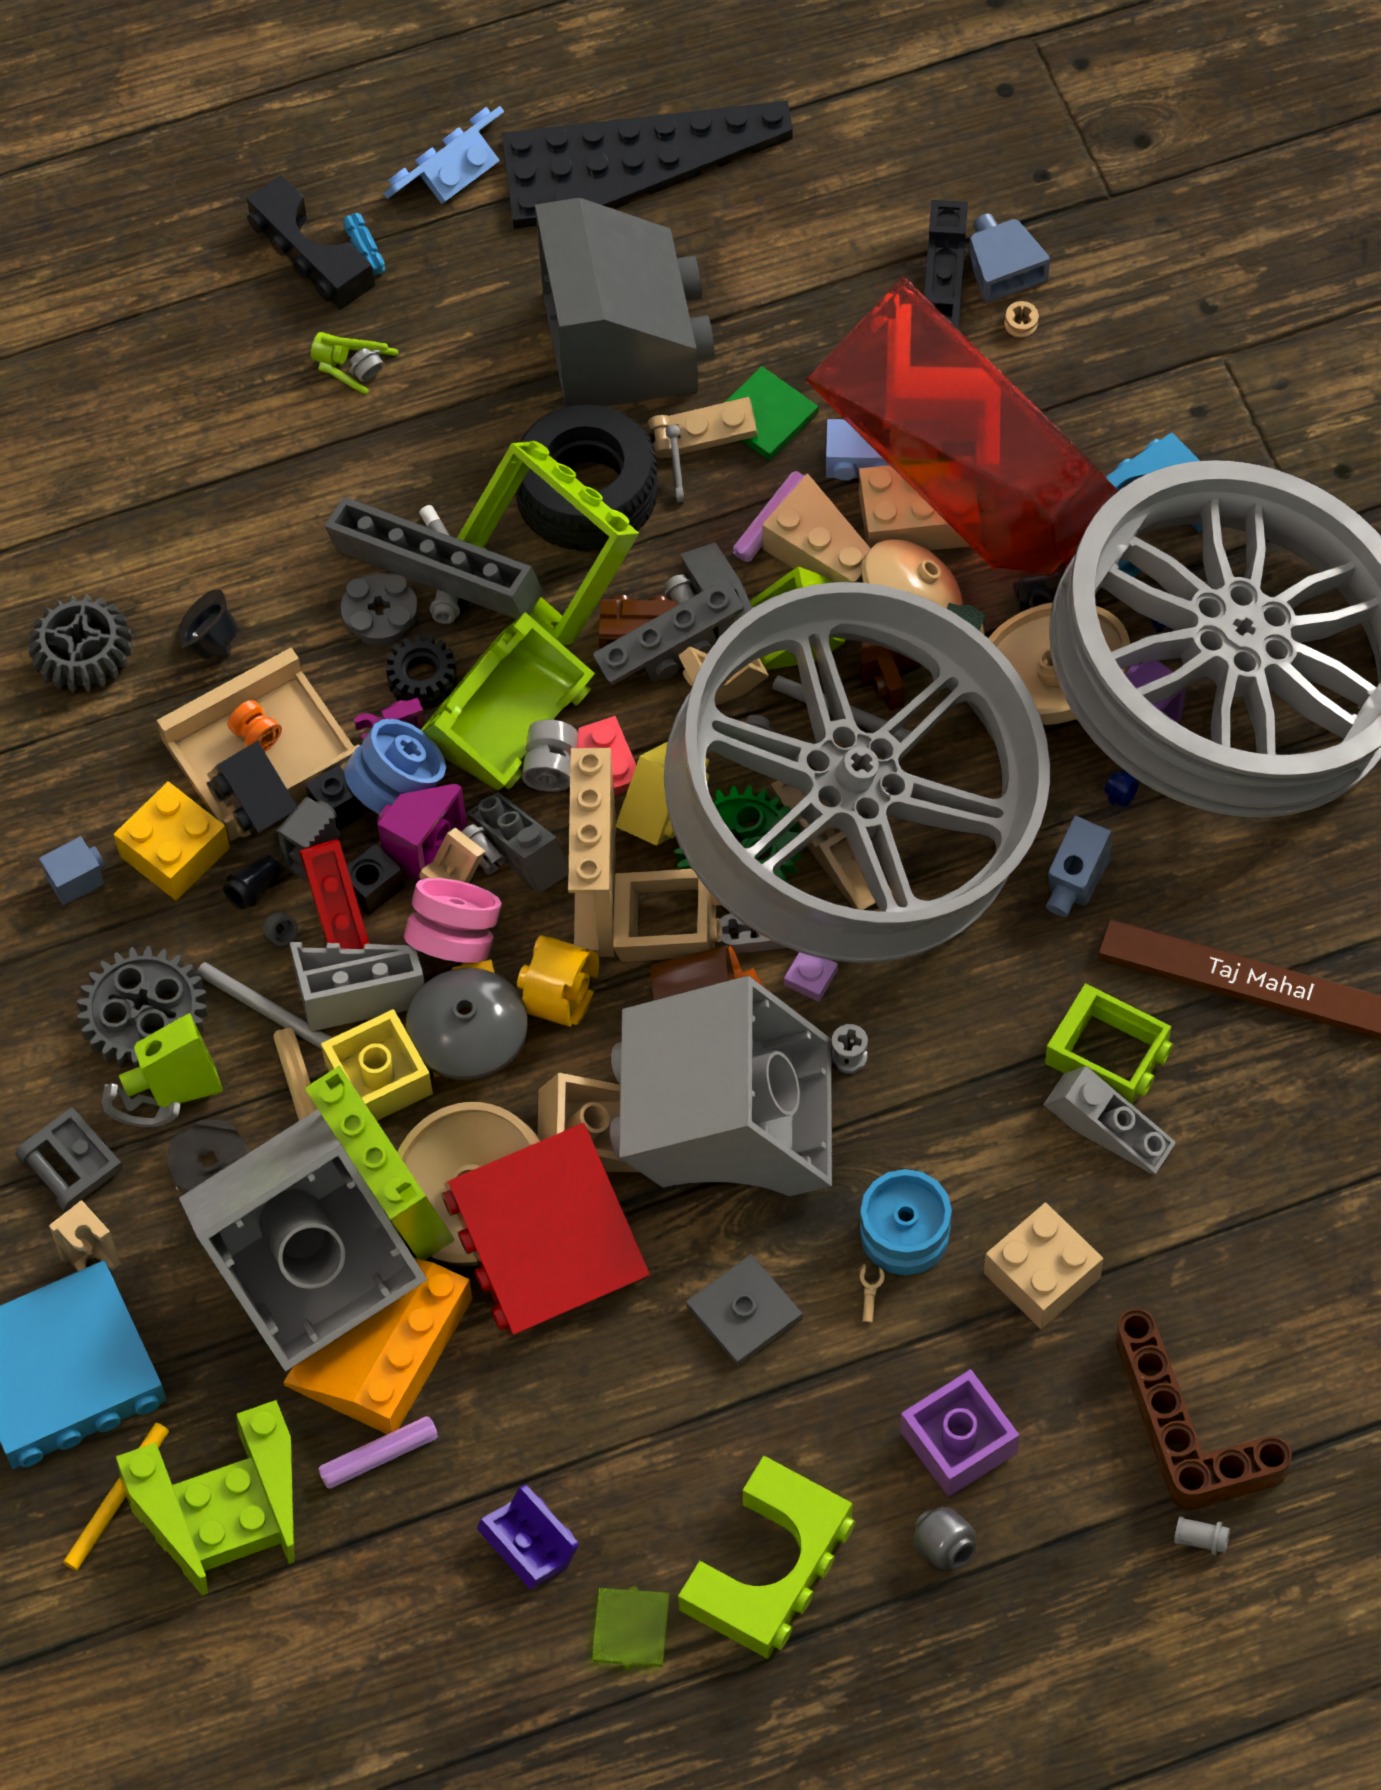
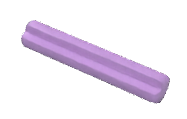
[733,471,805,562]
[318,1416,438,1489]

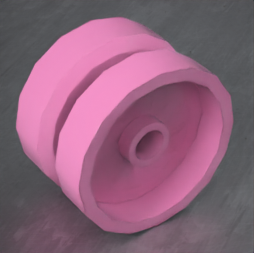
[404,878,502,963]

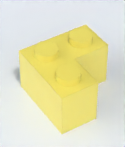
[615,742,709,846]

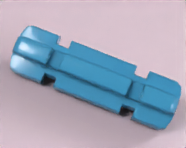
[343,213,385,277]

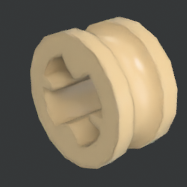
[1004,301,1039,338]

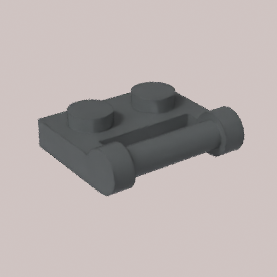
[15,1107,123,1212]

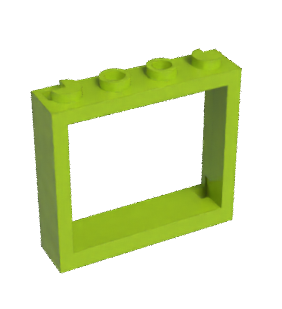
[457,441,639,645]
[305,1065,455,1260]

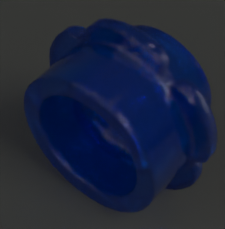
[1105,770,1139,807]

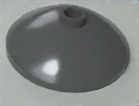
[406,968,528,1080]

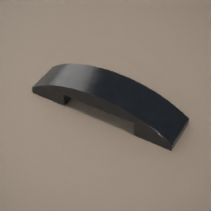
[921,200,968,334]

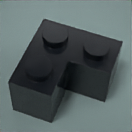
[207,741,297,837]

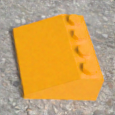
[283,1258,473,1434]

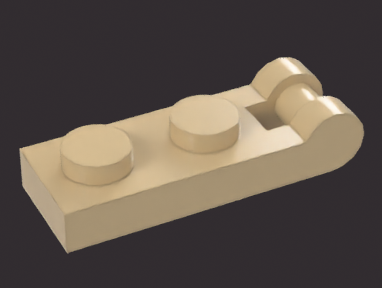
[648,397,758,459]

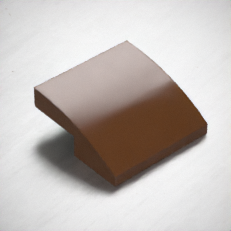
[651,946,735,1001]

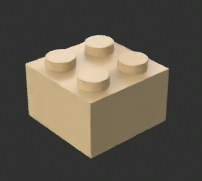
[984,1202,1104,1330]

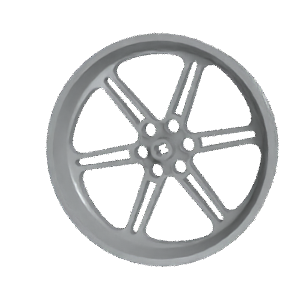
[664,582,1050,963]

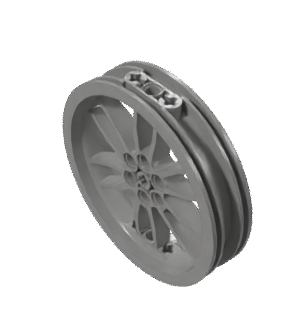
[1049,460,1381,818]

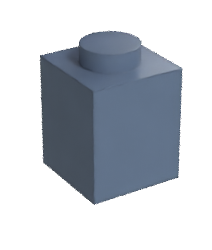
[39,836,105,906]

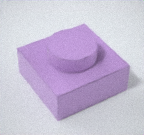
[784,952,838,1002]

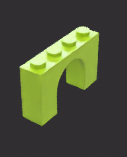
[678,1456,856,1659]

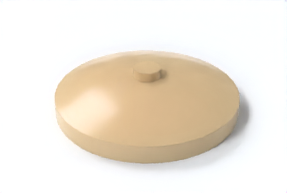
[988,602,1132,725]
[397,1102,540,1266]

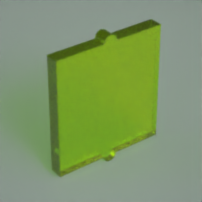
[592,1586,669,1669]

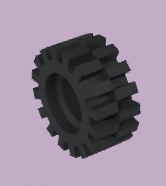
[386,635,457,709]

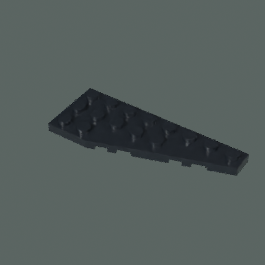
[502,101,793,229]

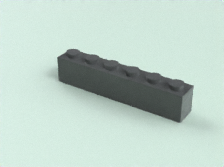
[324,497,544,619]

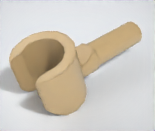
[858,1264,885,1323]

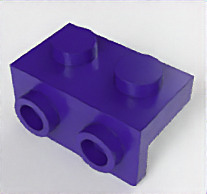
[476,1485,579,1590]

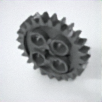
[77,946,208,1068]

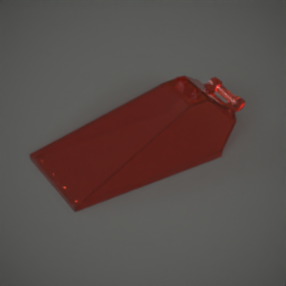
[805,276,1118,575]

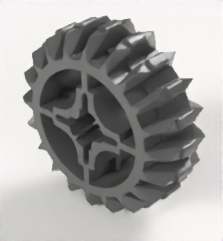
[28,594,132,694]

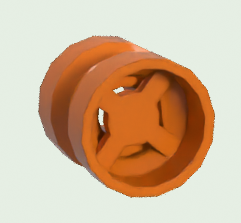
[227,700,282,752]

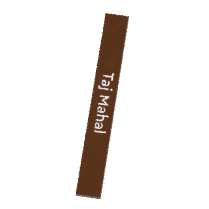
[1098,919,1381,1040]

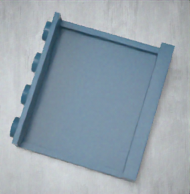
[0,1260,167,1469]

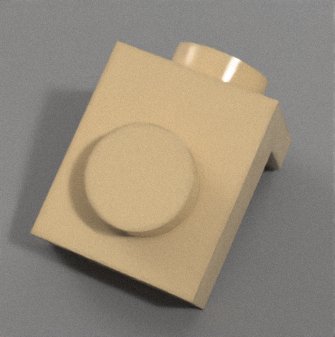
[419,828,486,883]

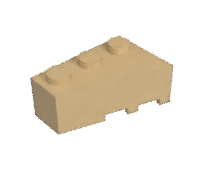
[762,473,871,583]

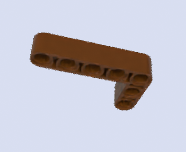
[1116,1308,1292,1510]

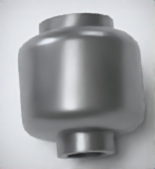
[913,1507,976,1571]

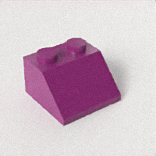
[377,784,467,881]

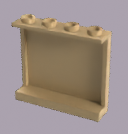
[157,648,360,842]
[568,748,616,957]

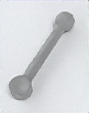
[665,424,684,503]

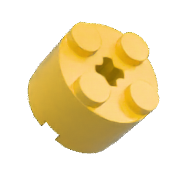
[517,935,599,1027]

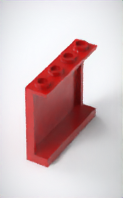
[441,1123,650,1336]

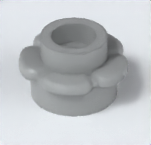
[349,349,384,382]

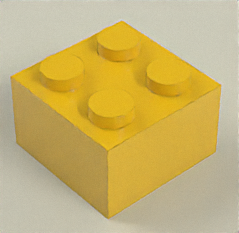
[114,781,230,901]

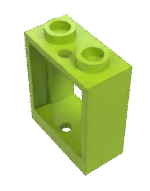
[1045,983,1173,1105]

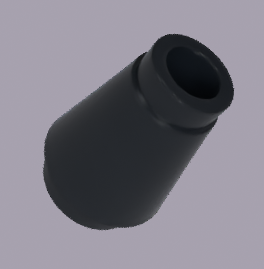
[223,854,281,909]

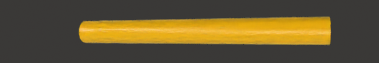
[63,1423,169,1571]

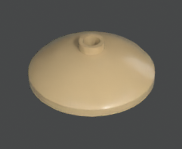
[862,539,963,618]

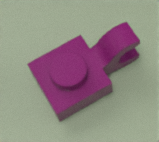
[354,698,425,743]

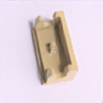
[49,1200,120,1272]

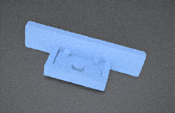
[383,106,504,204]

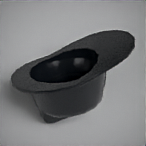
[179,589,239,659]

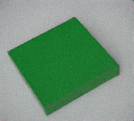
[724,366,819,461]

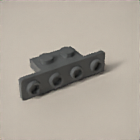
[593,579,745,685]

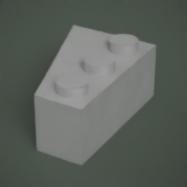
[290,942,425,1032]

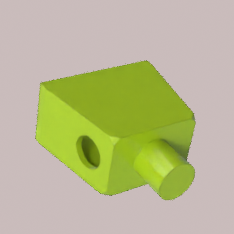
[119,1013,223,1108]

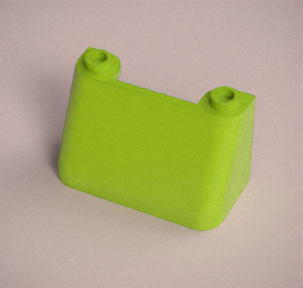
[421,612,595,790]

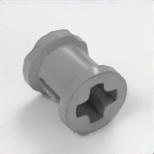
[832,1024,868,1074]

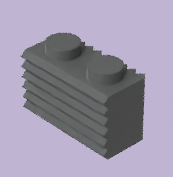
[276,797,340,882]

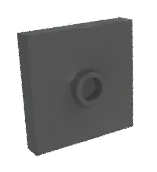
[686,1254,803,1367]

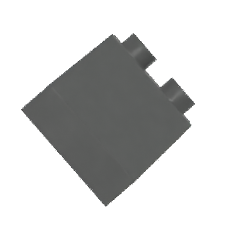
[535,198,715,407]

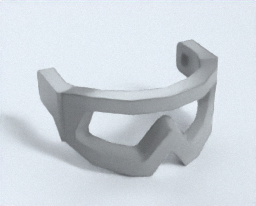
[101,1083,180,1127]

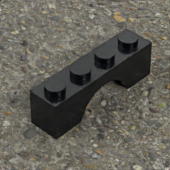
[247,175,375,310]

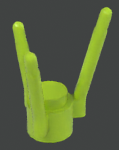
[311,332,399,395]

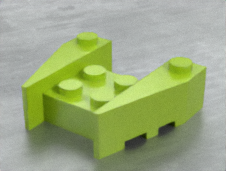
[116,1400,295,1596]

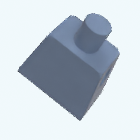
[969,214,1050,304]
[1046,816,1112,917]

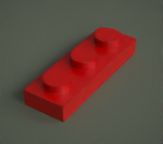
[299,839,369,949]

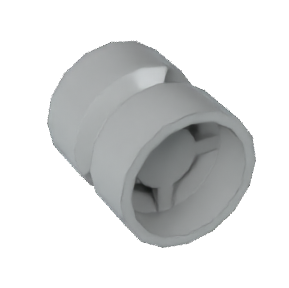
[522,720,578,792]

